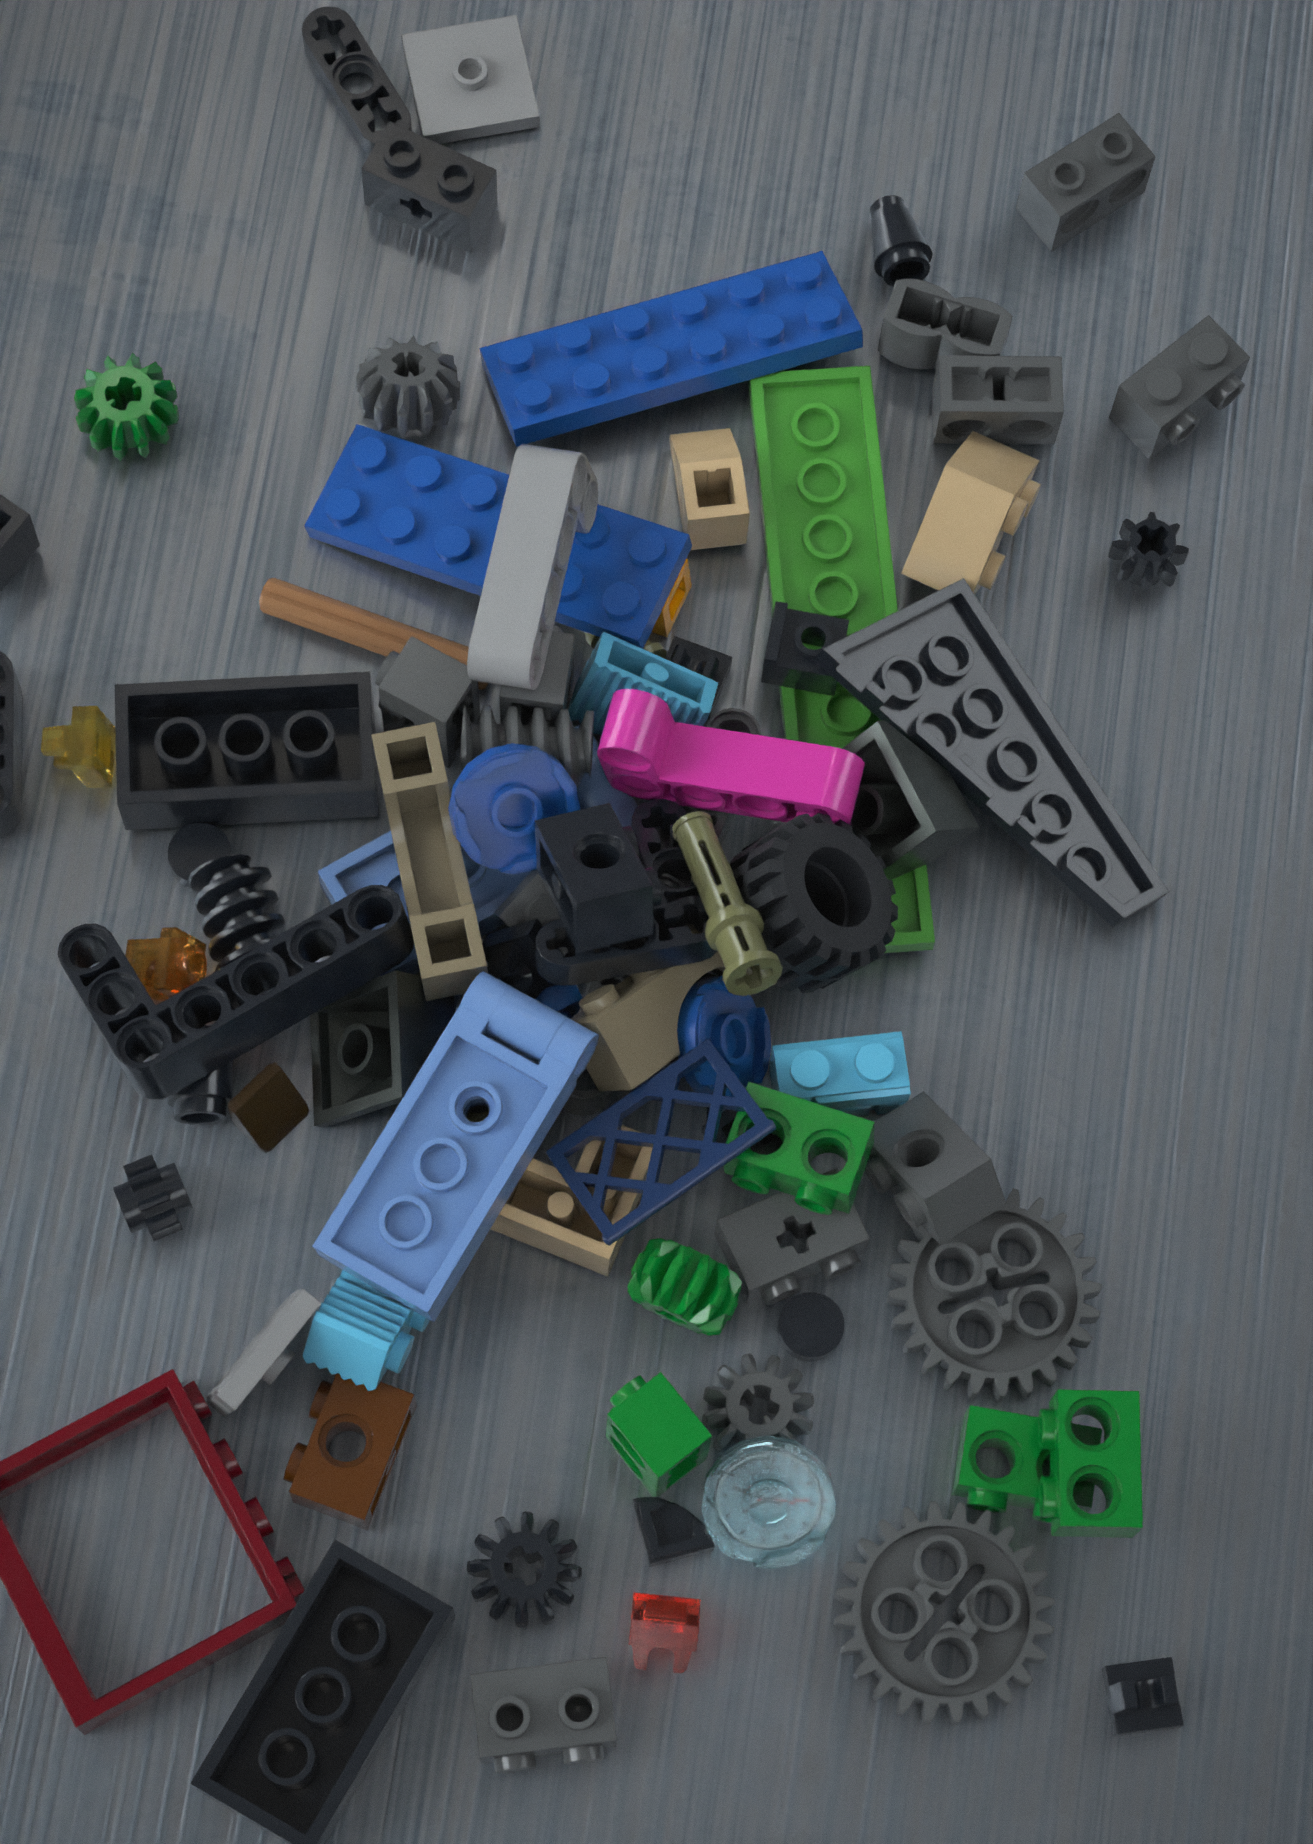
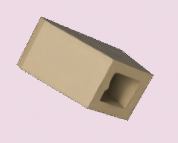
[669,428,750,550]

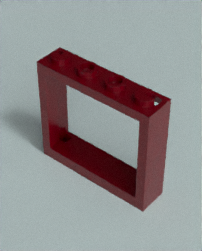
[0,1369,305,1735]

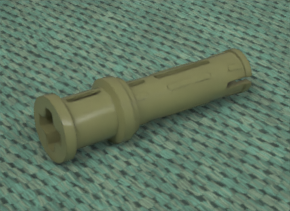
[672,811,783,996]

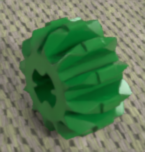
[74,353,179,461]
[627,1238,742,1336]

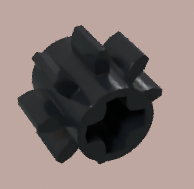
[1108,512,1189,594]
[113,1154,193,1241]

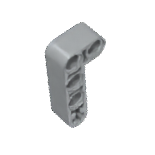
[467,444,598,690]

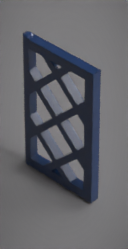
[545,1039,776,1246]

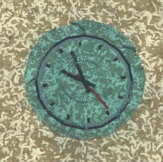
[701,1435,836,1569]

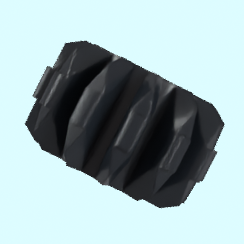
[467,1511,582,1630]

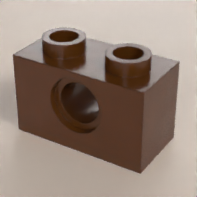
[283,1373,417,1530]

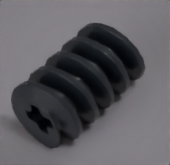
[188,854,285,993]

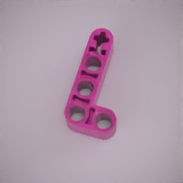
[597,689,865,825]

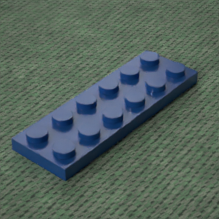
[479,251,863,447]
[304,424,692,649]

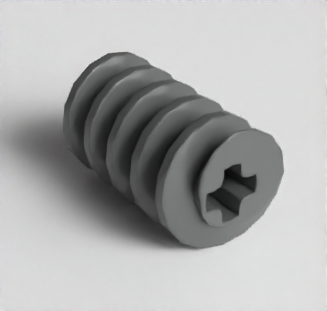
[460,705,594,790]

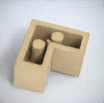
[901,431,1041,594]
[490,1125,652,1277]

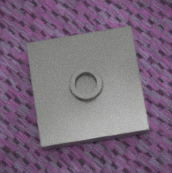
[401,15,540,144]
[206,1289,321,1417]

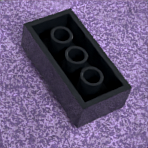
[115,671,379,830]
[190,1539,455,1844]

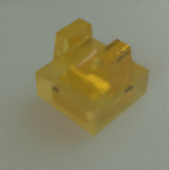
[41,706,116,788]

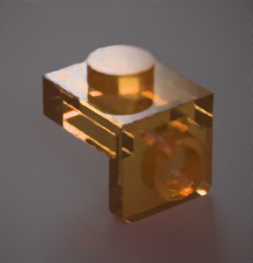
[125,927,207,1005]

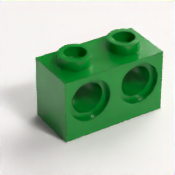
[724,1081,874,1215]
[606,1372,712,1497]
[1038,1389,1143,1538]
[952,1405,1103,1524]

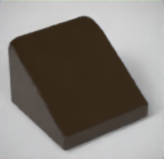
[228,1062,309,1153]

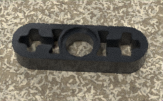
[302,6,412,154]

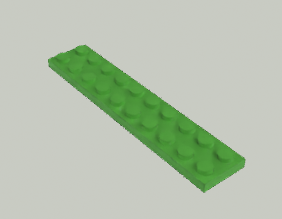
[748,365,935,953]

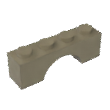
[371,722,488,1001]
[570,898,777,1091]

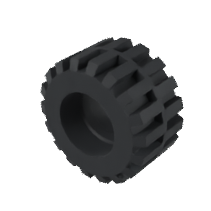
[722,813,898,993]

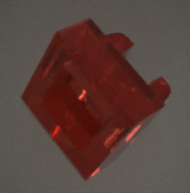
[629,1592,701,1673]

